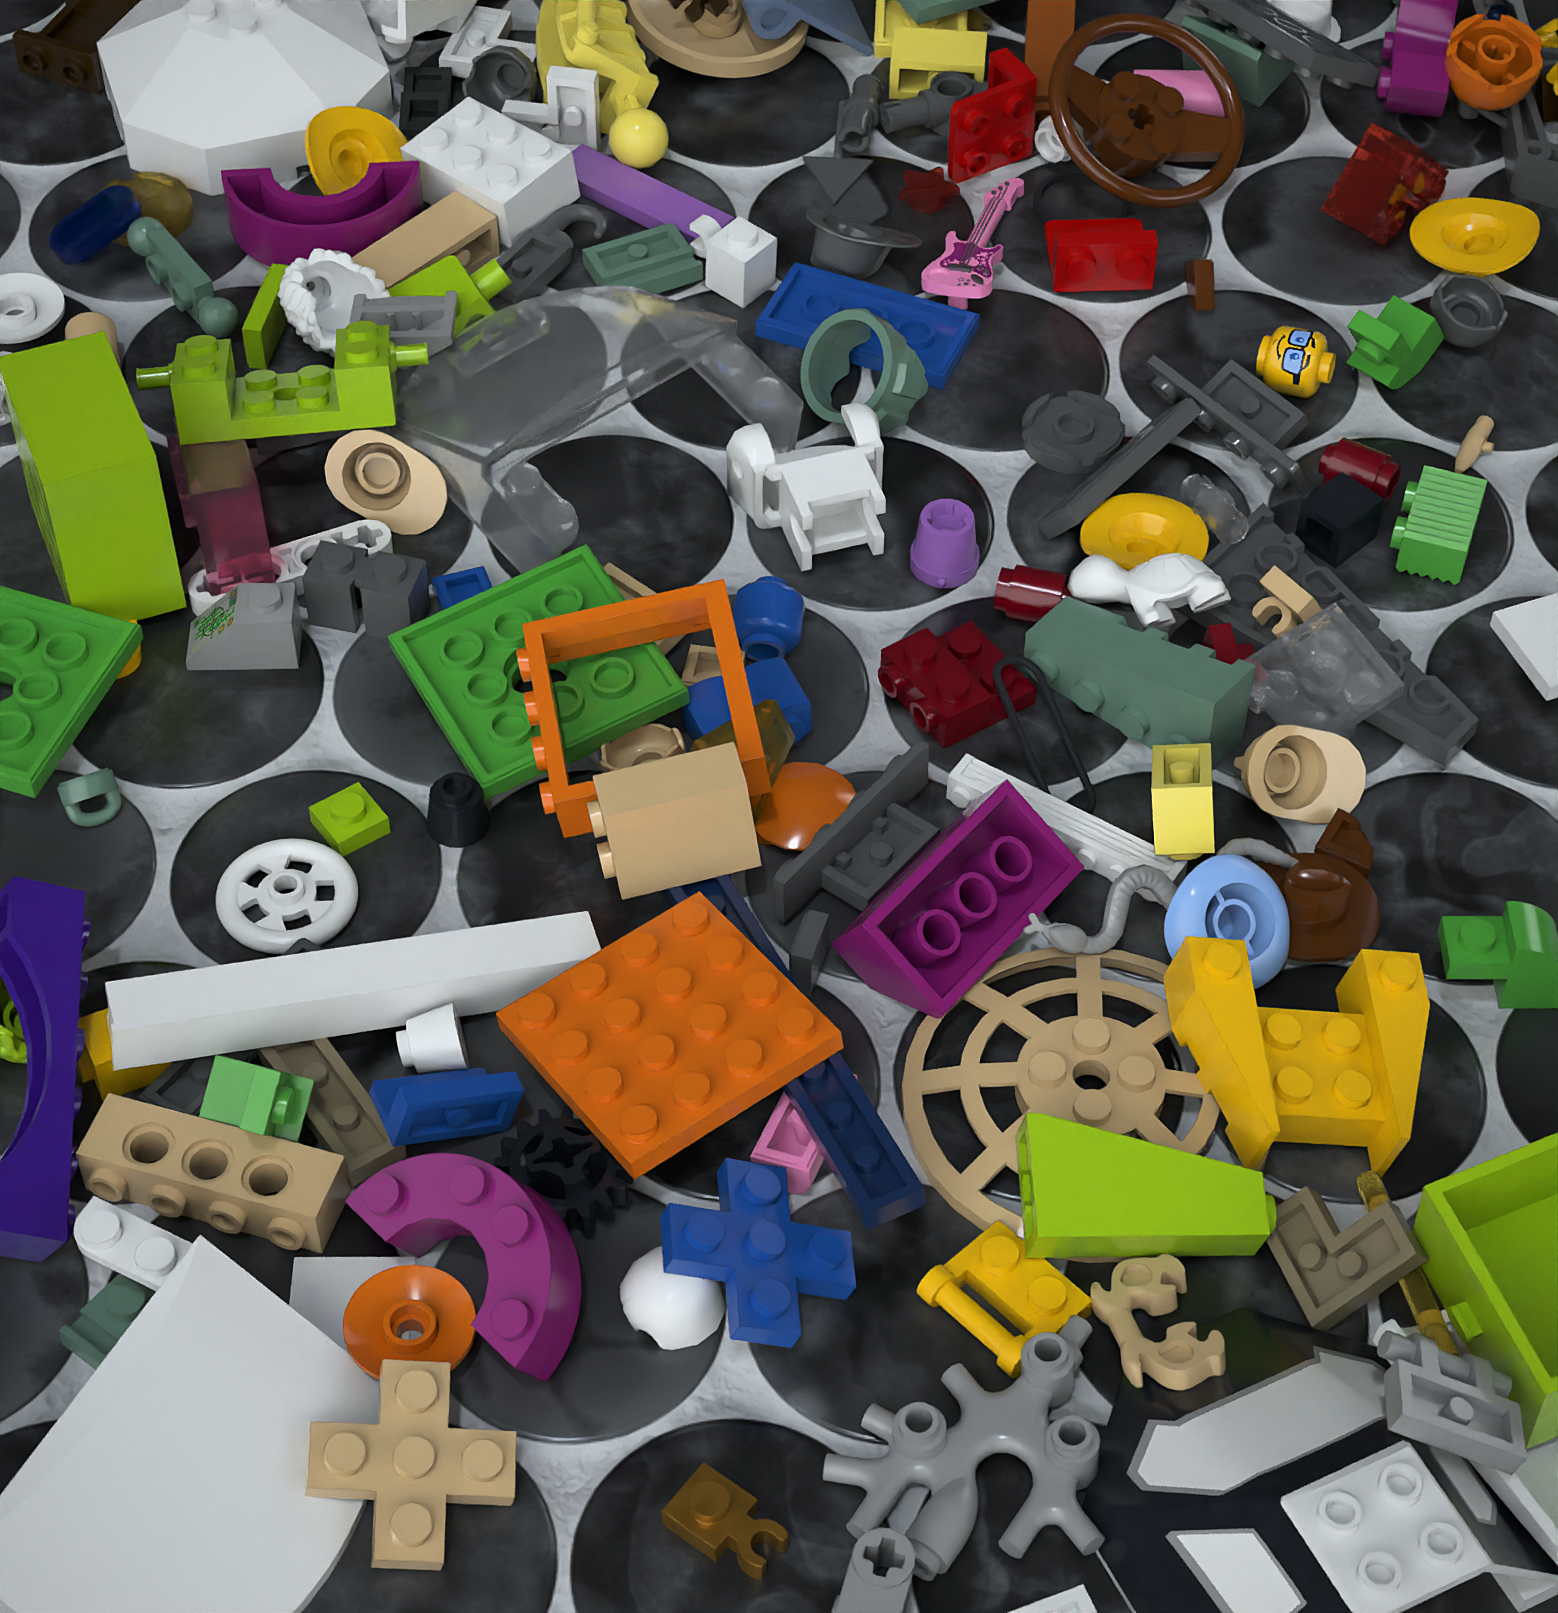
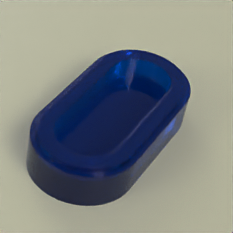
[49,185,142,264]

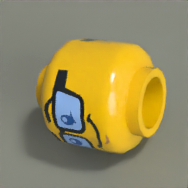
[1256,326,1336,398]

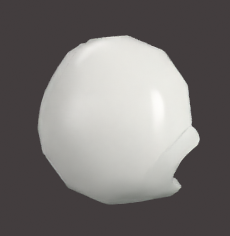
[620,1246,726,1350]

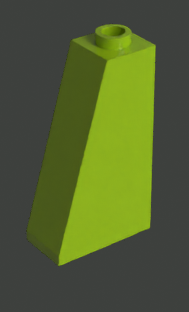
[1015,1113,1276,1258]

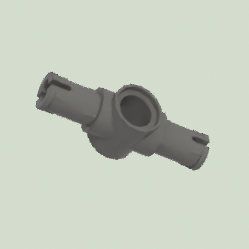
[879,71,988,136]

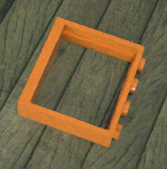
[516,579,772,838]

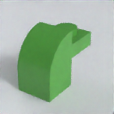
[1346,295,1445,389]
[1438,901,1558,1009]
[199,1055,315,1142]

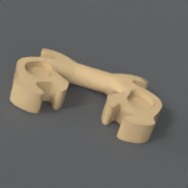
[1090,1253,1226,1390]

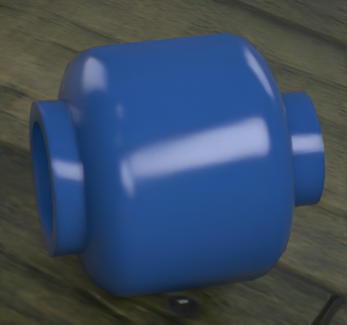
[732,576,805,661]

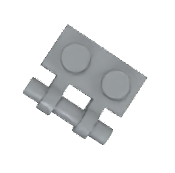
[1377,1330,1527,1475]

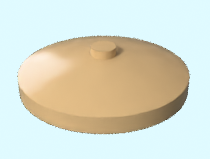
[625,0,809,78]

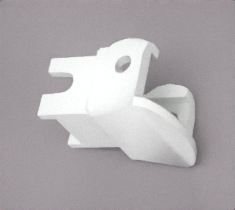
[727,402,886,572]

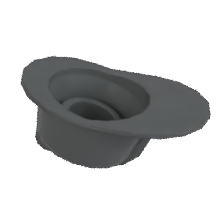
[806,210,922,280]

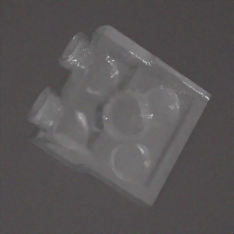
[1243,603,1405,739]

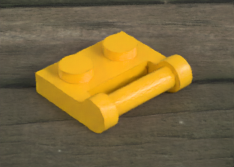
[916,1219,1092,1378]

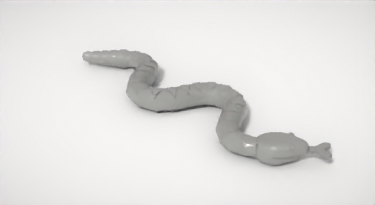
[1023,837,1299,955]

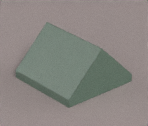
[1181,15,1295,107]

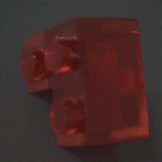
[1320,122,1449,247]

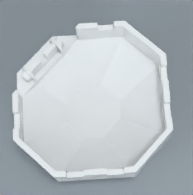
[97,0,394,196]

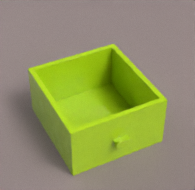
[0,331,187,621]
[1412,1133,1558,1449]

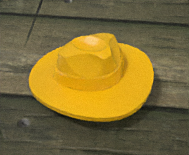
[305,106,408,196]
[1410,197,1540,279]
[1080,493,1209,570]

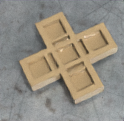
[305,1359,516,1571]

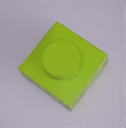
[308,782,391,857]

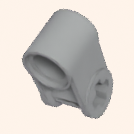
[831,1528,915,1613]

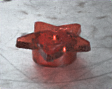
[898,167,960,213]

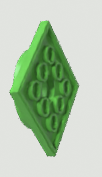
[387,544,690,800]
[0,586,144,798]

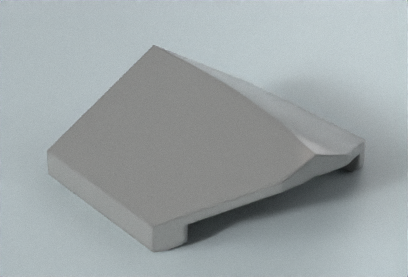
[349,291,458,370]

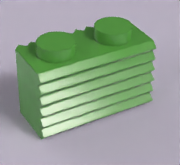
[1390,465,1488,585]

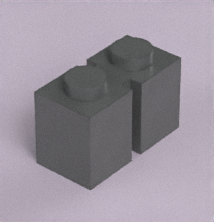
[302,540,431,639]

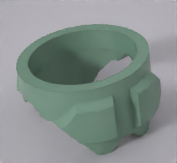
[800,308,928,435]

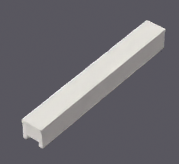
[105,911,601,1071]

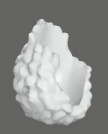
[278,248,391,358]

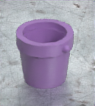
[910,499,980,588]

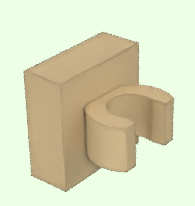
[1252,565,1327,642]

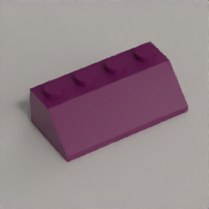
[830,779,1085,1019]

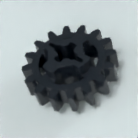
[494,1105,634,1235]

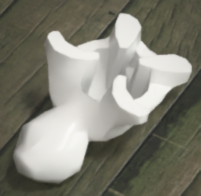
[1067,553,1231,632]

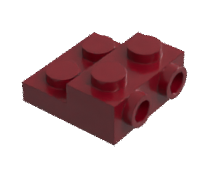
[878,621,1037,749]

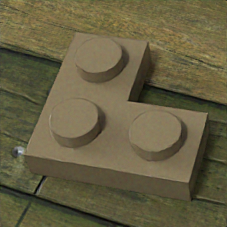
[1266,1185,1428,1332]

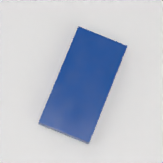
[755,262,980,390]

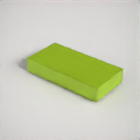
[242,263,289,370]

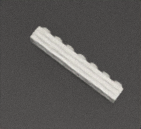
[946,753,1188,905]

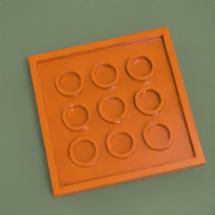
[495,891,844,1180]

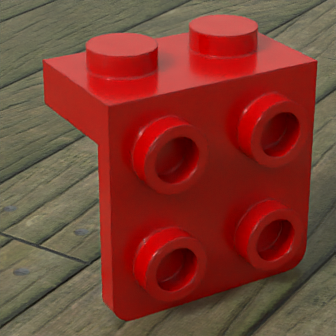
[947,47,1038,184]
[1044,218,1158,293]

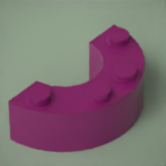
[1376,0,1458,118]
[221,160,424,267]
[345,1153,581,1382]

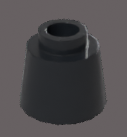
[426,772,491,848]

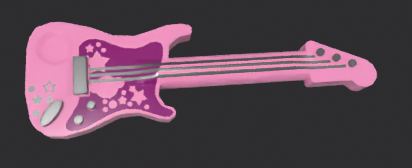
[921,178,1024,310]

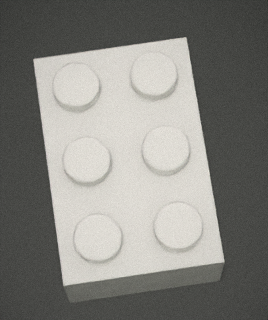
[400,96,580,248]

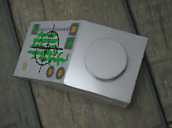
[186,582,302,670]

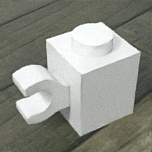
[689,215,777,308]

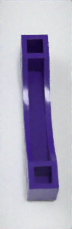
[0,876,91,1263]

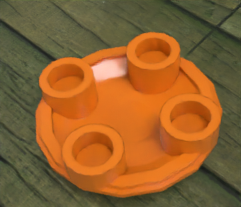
[749,762,856,851]

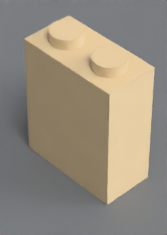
[587,742,762,900]

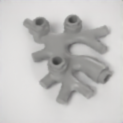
[823,1315,1105,1581]

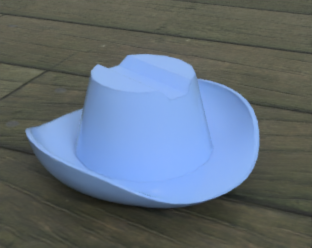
[1164,854,1290,989]

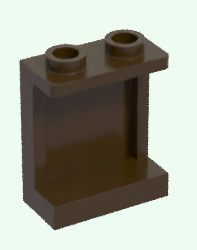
[12,0,141,95]

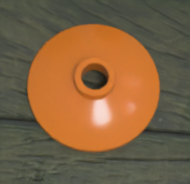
[343,1265,476,1380]

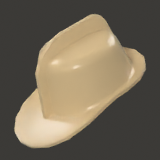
[324,429,448,535]
[1234,725,1366,824]

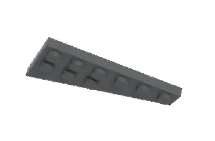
[1173,503,1479,766]

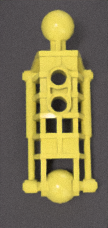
[535,0,669,170]

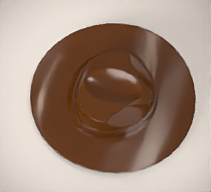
[1255,852,1381,962]

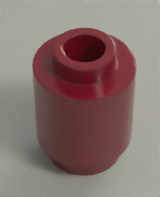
[1318,437,1402,505]
[993,564,1073,624]

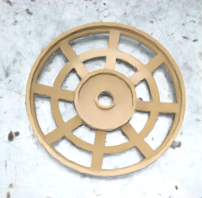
[901,947,1272,1263]

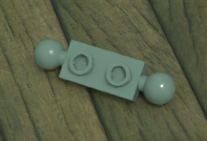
[127,217,239,338]

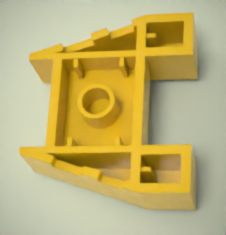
[1163,936,1430,1177]

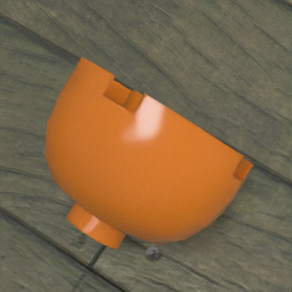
[1444,14,1544,111]

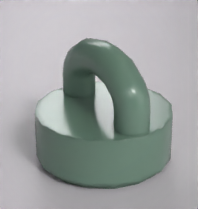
[57,767,121,827]

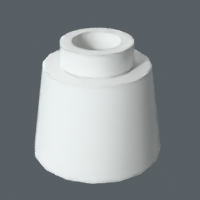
[396,1002,469,1074]

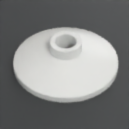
[0,273,65,344]

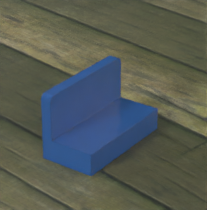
[369,1067,524,1147]

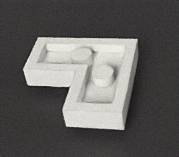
[439,5,538,79]
[502,65,601,152]

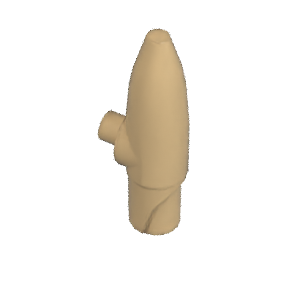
[1455,416,1494,474]

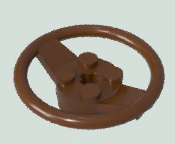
[1047,13,1245,208]

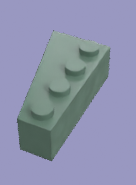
[1022,596,1256,771]

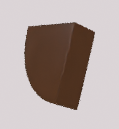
[1184,259,1215,311]
[1314,808,1374,880]

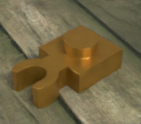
[661,1462,789,1580]

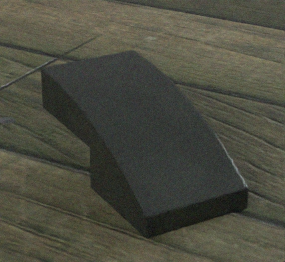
[399,67,453,136]

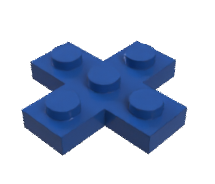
[660,1158,856,1348]

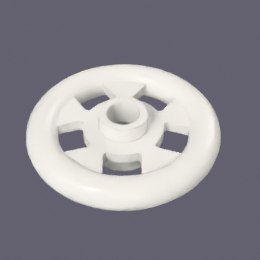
[216,838,358,954]

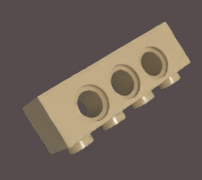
[76,1093,351,1254]

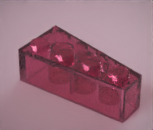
[166,416,276,596]

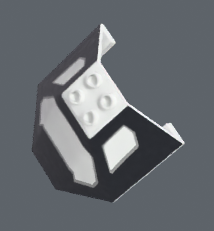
[1082,1308,1558,1613]

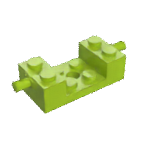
[136,321,429,445]

